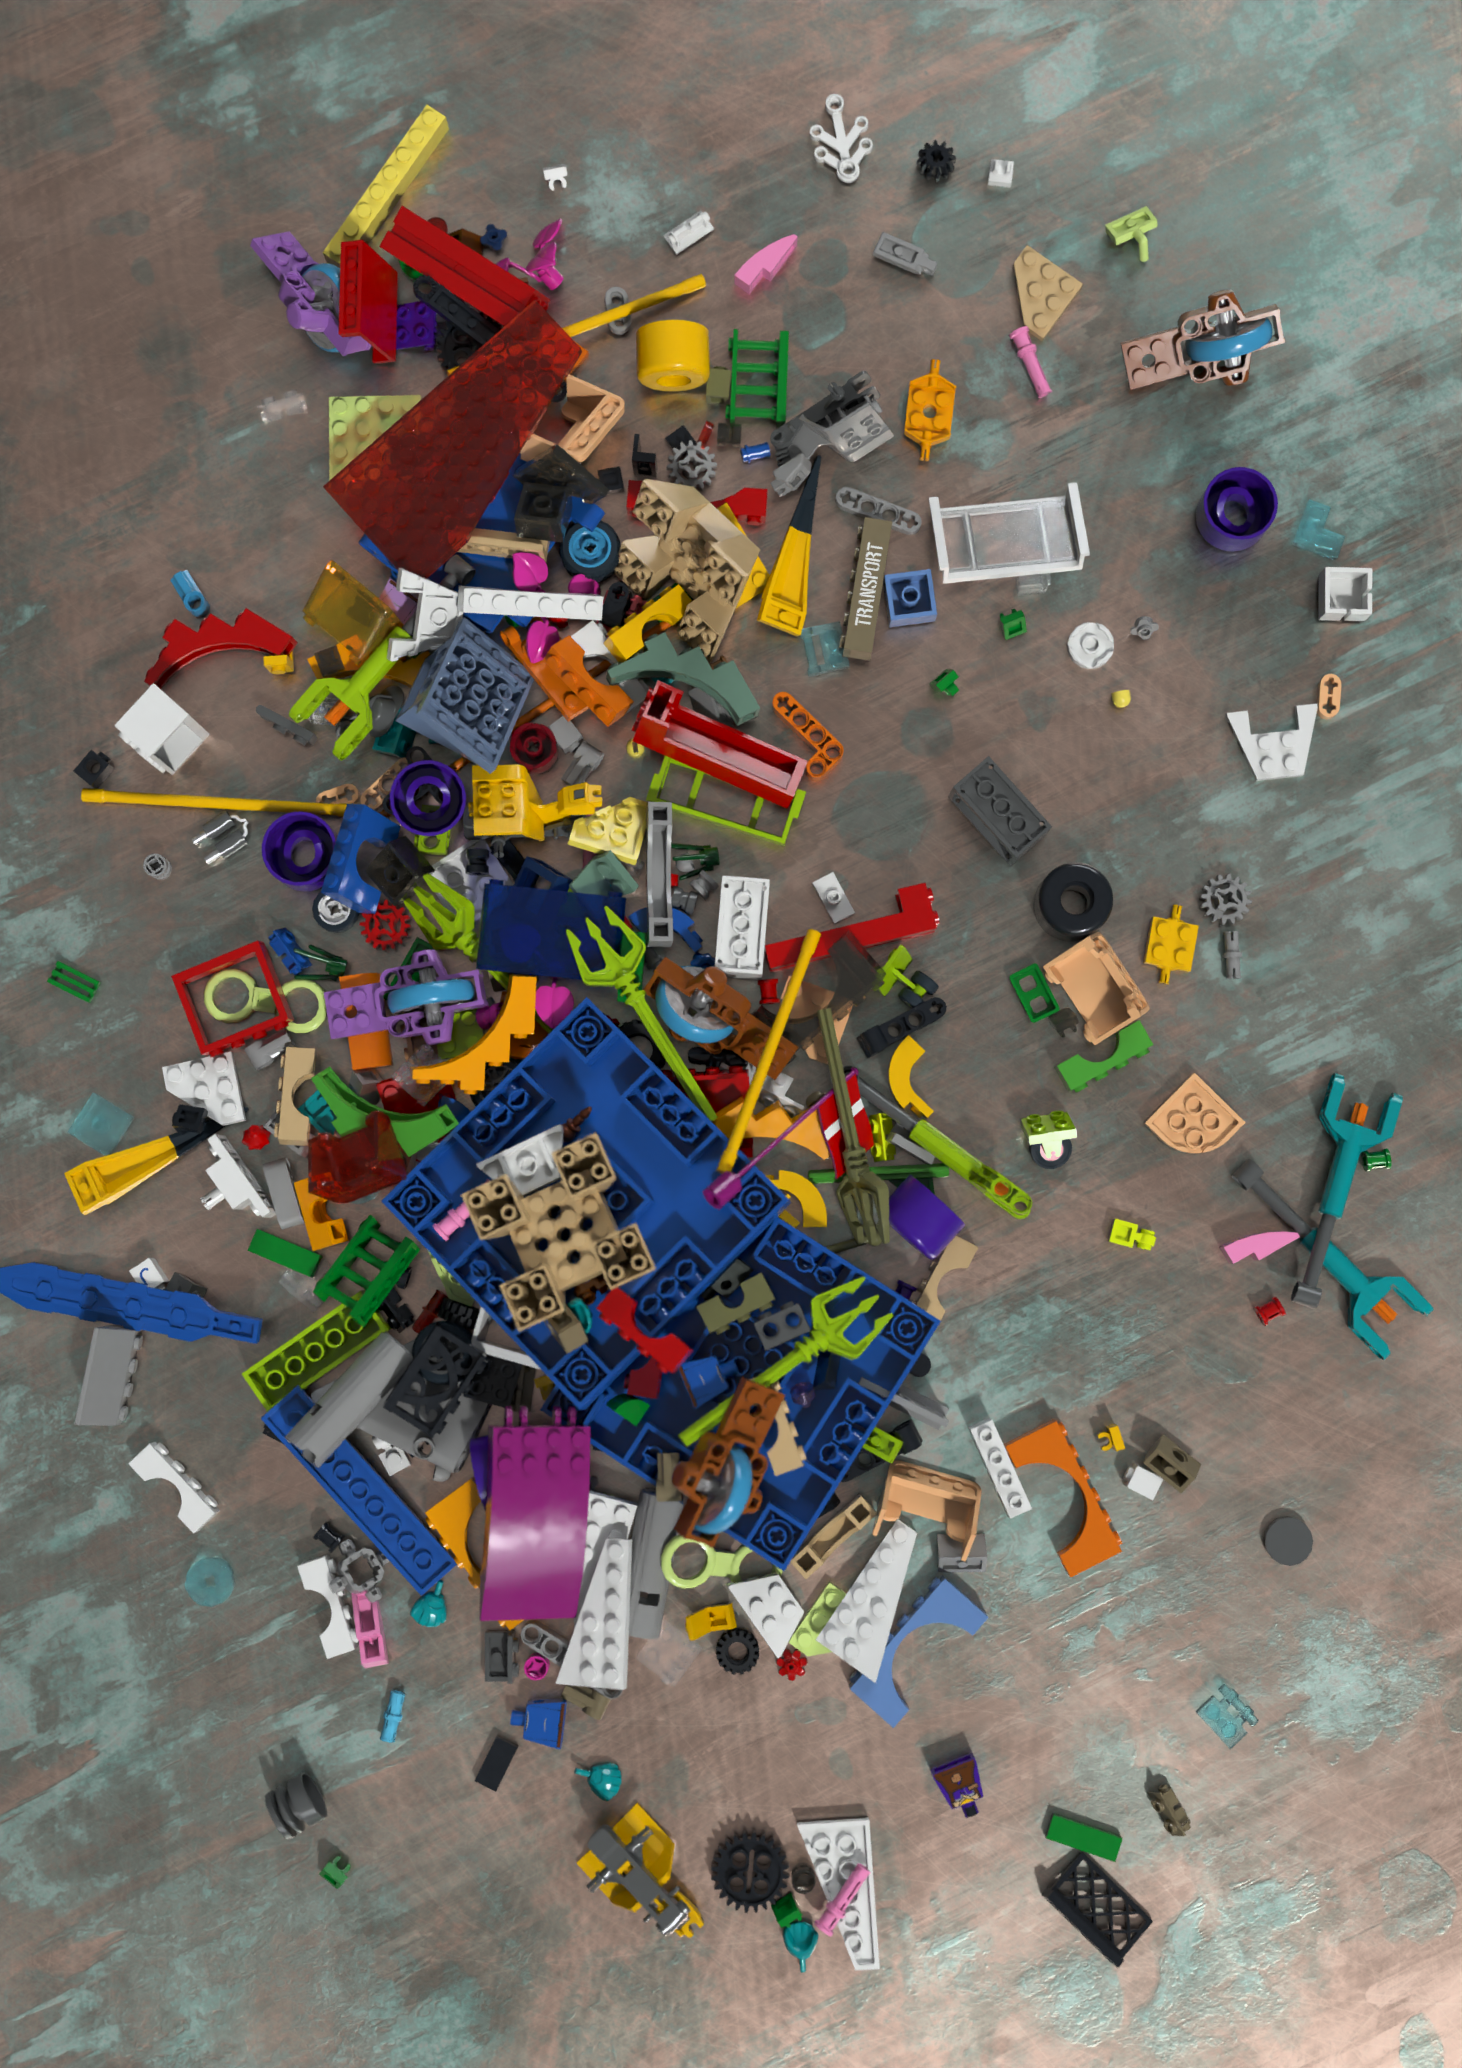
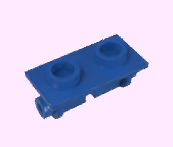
[268,927,312,975]

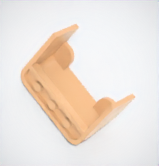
[872,1460,982,1562]

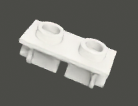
[663,210,714,254]

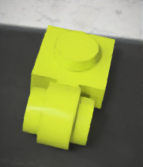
[1108,1219,1156,1251]

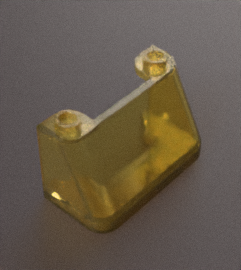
[302,559,404,666]

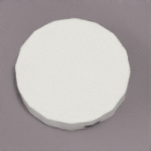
[1067,622,1114,669]

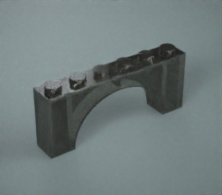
[751,931,887,1065]

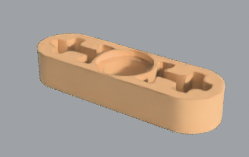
[360,758,414,811]

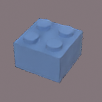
[883,569,937,627]

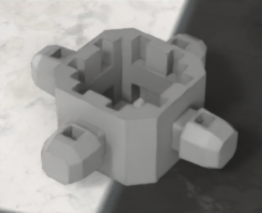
[328,1539,389,1603]

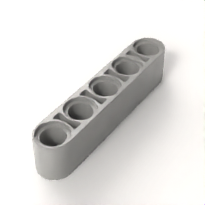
[521,1620,623,1699]

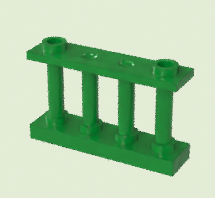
[726,329,789,429]
[313,1215,420,1327]

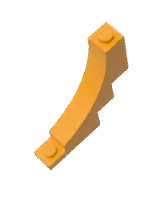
[712,1096,831,1160]

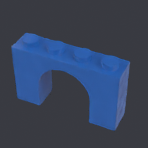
[321,804,401,914]

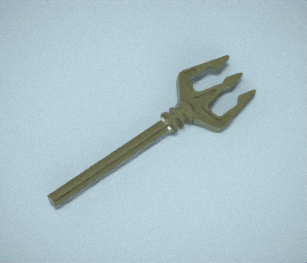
[817,1008,890,1245]

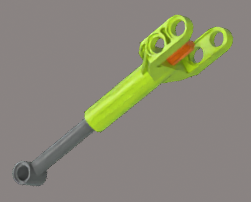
[289,555,476,761]
[843,1066,1032,1220]

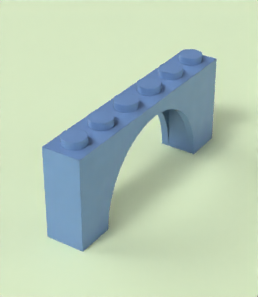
[849,1575,989,1728]

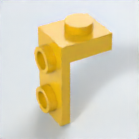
[685,1603,737,1641]

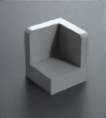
[348,1068,383,1104]

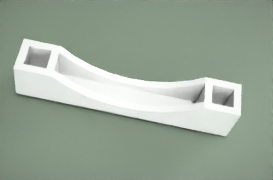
[457,586,603,620]

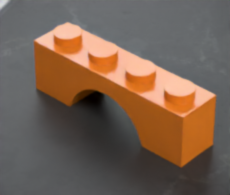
[543,635,634,727]

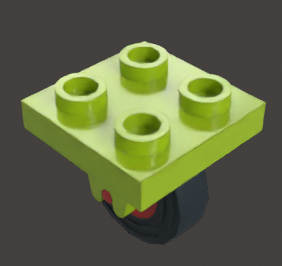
[1021,1111,1077,1169]

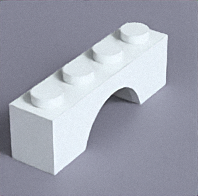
[571,620,649,714]
[129,1442,220,1533]
[297,1554,359,1659]

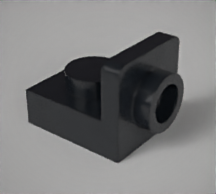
[172,1104,208,1135]

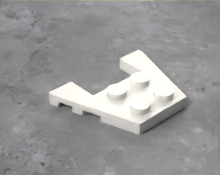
[387,568,463,661]
[1225,704,1318,781]

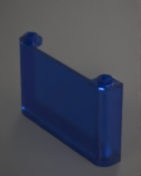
[475,879,626,980]

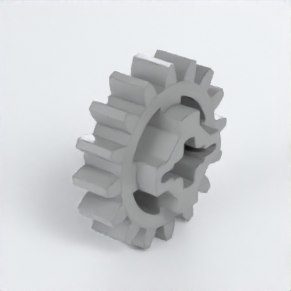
[666,440,717,491]
[1199,874,1252,925]

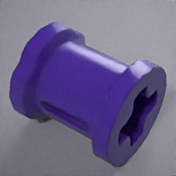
[895,1279,917,1300]

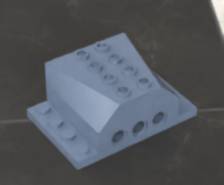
[396,617,534,774]

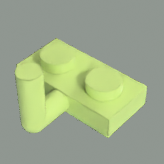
[1105,206,1158,262]

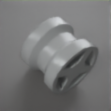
[689,870,719,900]

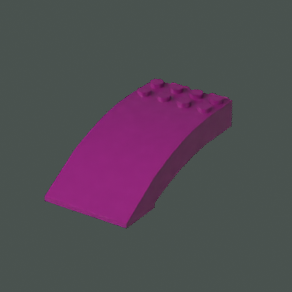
[479,1406,590,1621]

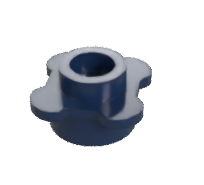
[480,224,507,251]

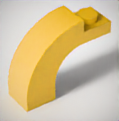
[888,1035,934,1119]
[765,1170,827,1227]

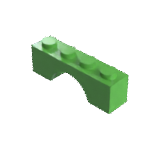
[1054,1020,1153,1093]

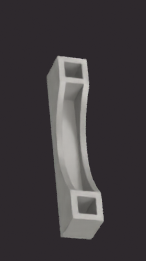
[646,802,673,947]

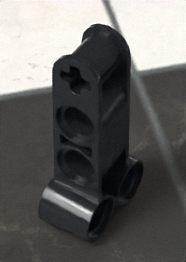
[856,997,947,1059]
[841,1419,923,1483]

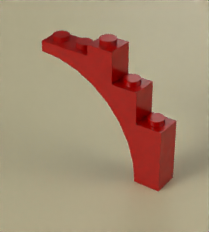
[144,608,298,689]

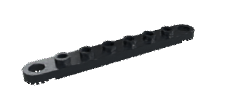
[413,275,567,402]

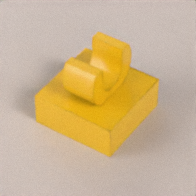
[1097,1424,1125,1451]

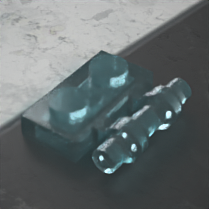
[1195,1684,1259,1750]

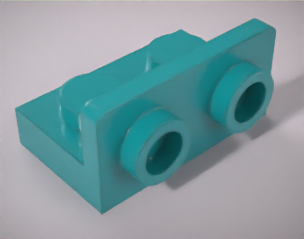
[372,708,416,759]

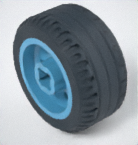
[560,521,621,583]

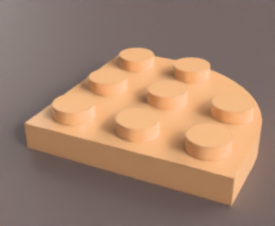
[1144,1073,1246,1154]

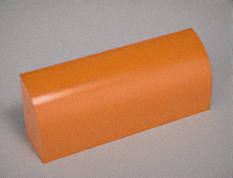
[339,973,394,1070]

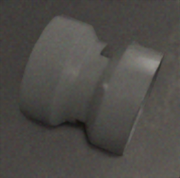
[672,887,699,915]

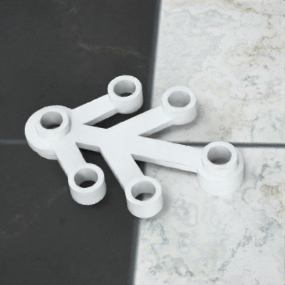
[810,94,873,183]

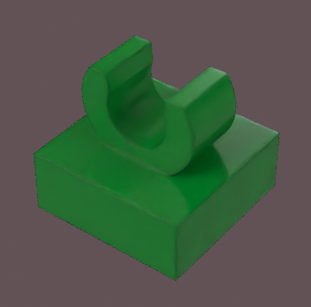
[1000,609,1027,640]
[929,669,959,696]
[319,1856,351,1889]
[771,1893,802,1928]

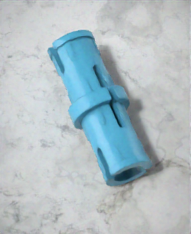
[380,1690,406,1743]

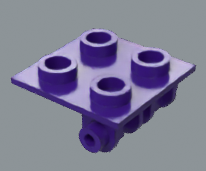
[396,301,437,351]

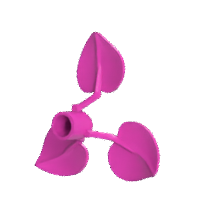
[496,218,564,290]
[512,552,601,663]
[499,923,610,1029]

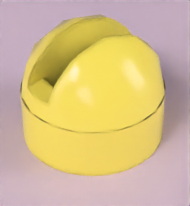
[1111,690,1131,708]
[626,738,645,758]

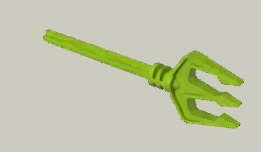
[404,873,554,1034]
[566,906,718,1122]
[678,1277,893,1447]

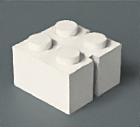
[1318,567,1372,621]

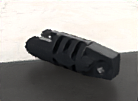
[687,1047,748,1067]

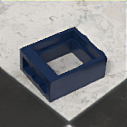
[503,856,573,931]

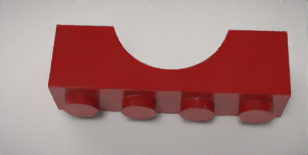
[596,1286,693,1373]

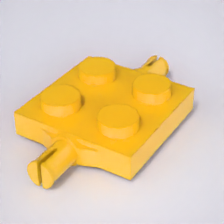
[1143,905,1199,985]

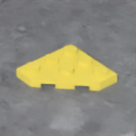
[568,797,648,865]

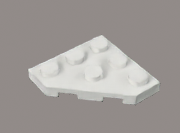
[162,1051,246,1126]

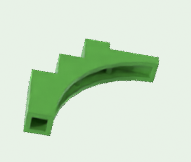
[311,1067,459,1157]

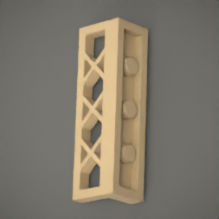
[449,526,550,562]

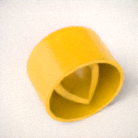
[636,320,710,392]

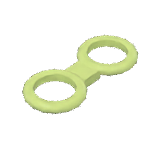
[204,968,327,1034]
[661,1534,783,1589]

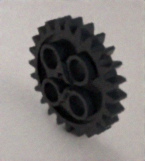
[436,312,509,384]
[711,1830,789,1913]

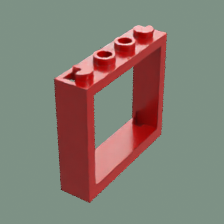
[171,940,294,1058]

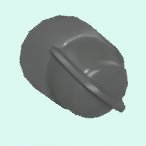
[369,685,404,737]

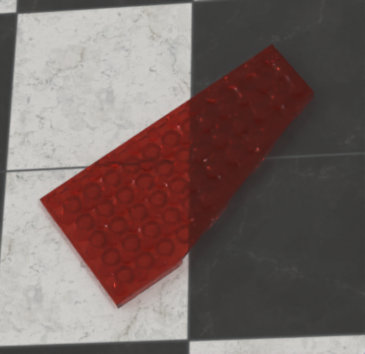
[323,300,582,579]

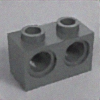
[754,1301,811,1350]

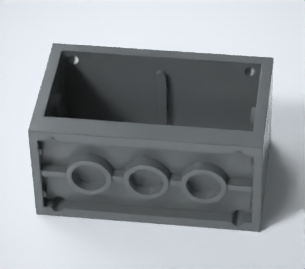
[948,756,1052,866]

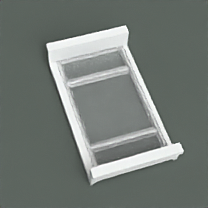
[929,483,1090,584]

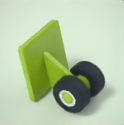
[873,945,939,1008]

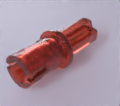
[412,1289,449,1334]

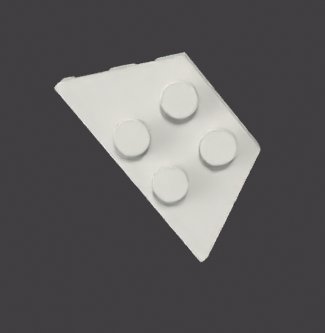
[476,1124,564,1197]
[726,1572,804,1658]

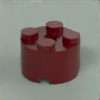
[510,723,559,775]

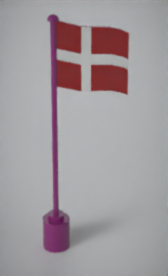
[703,1067,874,1209]

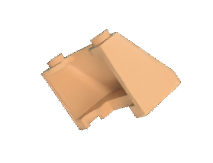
[1043,932,1150,1046]

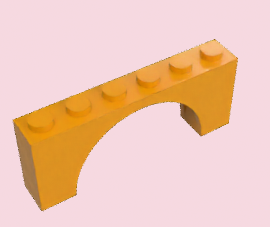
[425,1476,524,1631]

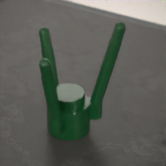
[671,843,720,880]
[293,944,348,981]

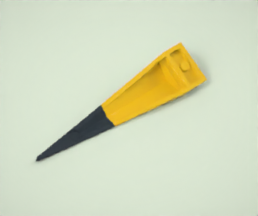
[757,455,821,636]
[64,1107,249,1215]

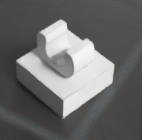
[988,159,1014,187]
[543,164,568,190]

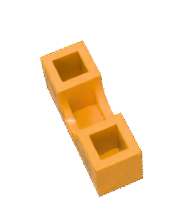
[294,1172,349,1251]

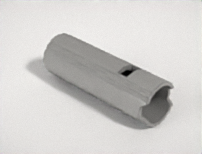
[284,1332,413,1468]
[629,1488,683,1639]

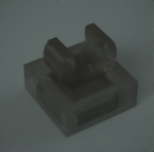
[314,645,345,677]
[1047,1006,1079,1038]

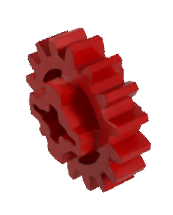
[359,900,412,951]

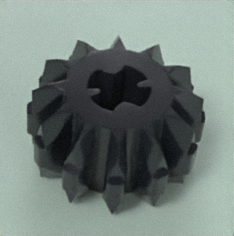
[917,139,956,182]

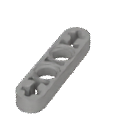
[835,487,922,535]

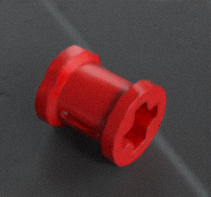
[757,979,780,1005]
[1254,1296,1286,1326]

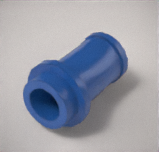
[740,442,771,464]

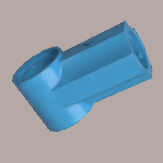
[170,570,210,618]

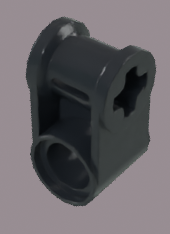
[598,582,633,628]

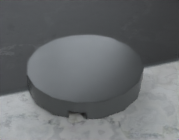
[1264,1517,1313,1566]

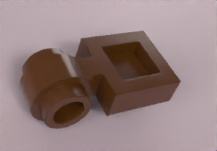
[574,1274,609,1305]

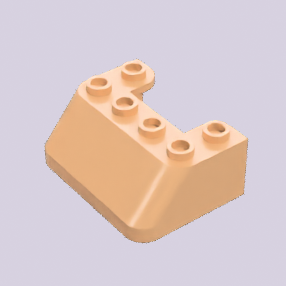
[520,374,625,474]

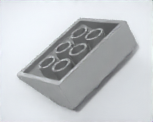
[75,1325,143,1426]

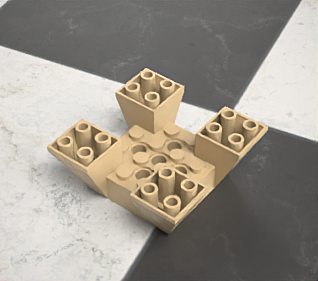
[615,479,760,664]
[461,1133,656,1331]

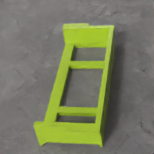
[646,756,806,847]

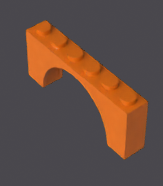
[1003,1419,1123,1578]

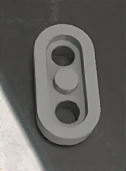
[604,287,631,335]

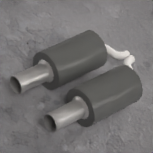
[191,810,248,864]

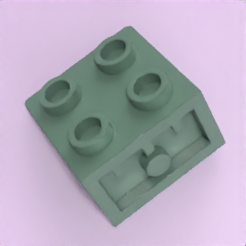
[569,850,639,921]

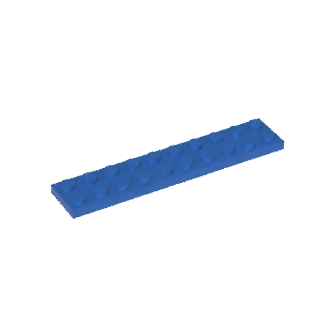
[261,1385,457,1596]

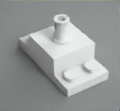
[200,1134,276,1218]

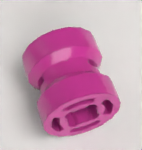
[476,1002,503,1030]
[524,1652,550,1680]

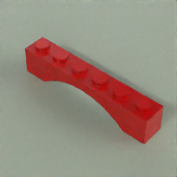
[627,480,768,526]

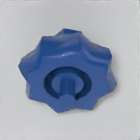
[690,952,715,969]

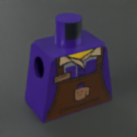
[930,1753,983,1818]

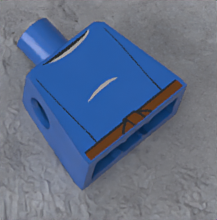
[678,1356,739,1409]
[510,1698,567,1749]

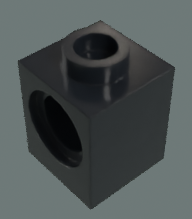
[73,750,115,789]

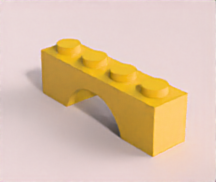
[603,584,692,663]

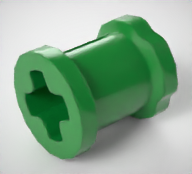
[1362,1148,1392,1172]

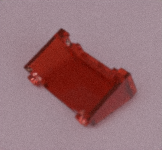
[308,1111,407,1203]

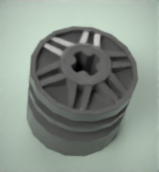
[265,1772,327,1840]

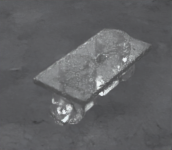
[257,390,308,423]

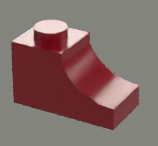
[624,1357,663,1399]

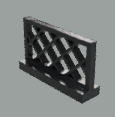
[1041,1852,1153,1968]

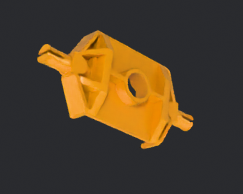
[904,359,956,461]

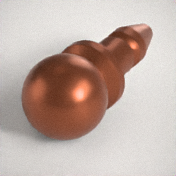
[561,1106,592,1142]

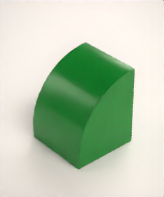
[606,1393,650,1426]

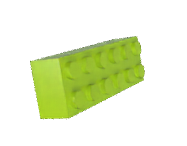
[242,1290,391,1412]

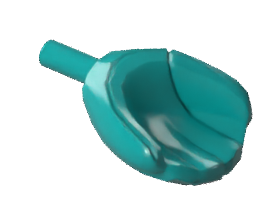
[568,1298,592,1333]
[410,1580,447,1627]
[574,1763,622,1801]
[782,1921,819,1972]

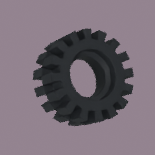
[438,1298,480,1330]
[716,1628,759,1675]

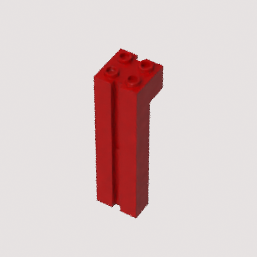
[379,206,550,340]
[631,680,808,809]
[764,882,940,973]

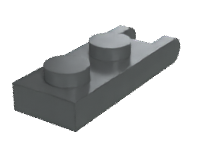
[256,705,318,746]

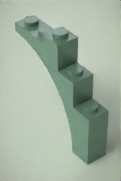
[606,632,760,726]

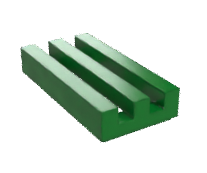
[47,961,101,1003]

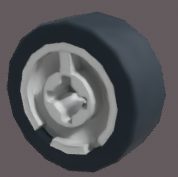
[312,892,359,933]

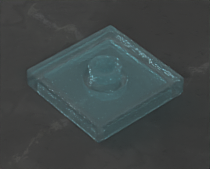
[68,1092,135,1156]

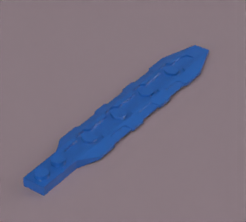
[0,1262,263,1344]

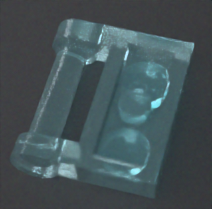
[800,621,850,677]

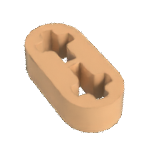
[1316,674,1341,720]
[316,784,360,804]

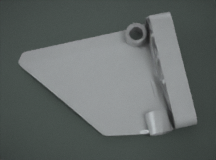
[311,1339,492,1473]

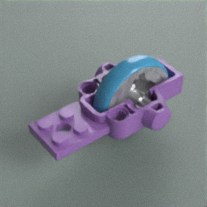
[250,231,372,356]
[324,949,489,1045]

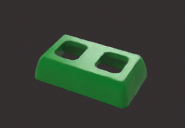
[1009,963,1060,1023]

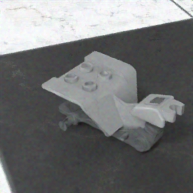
[770,371,894,497]

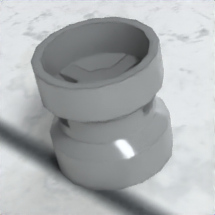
[143,854,172,880]

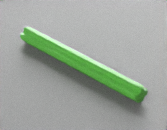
[808,1163,949,1184]

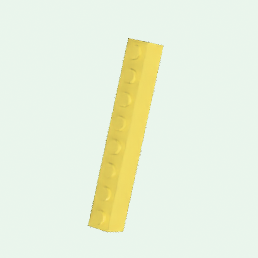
[322,105,449,268]

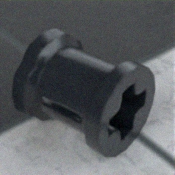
[313,1522,345,1553]

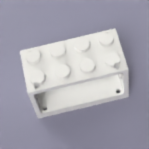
[114,683,210,775]
[715,876,770,980]
[471,1307,541,1370]

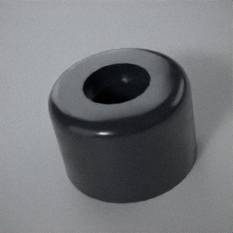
[1033,862,1113,942]

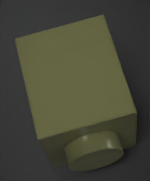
[706,366,731,405]

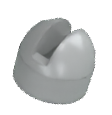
[676,852,695,872]
[432,1465,451,1482]

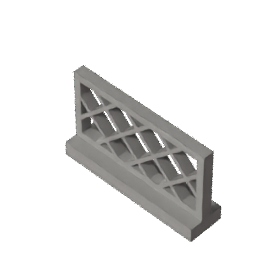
[858,1377,949,1430]

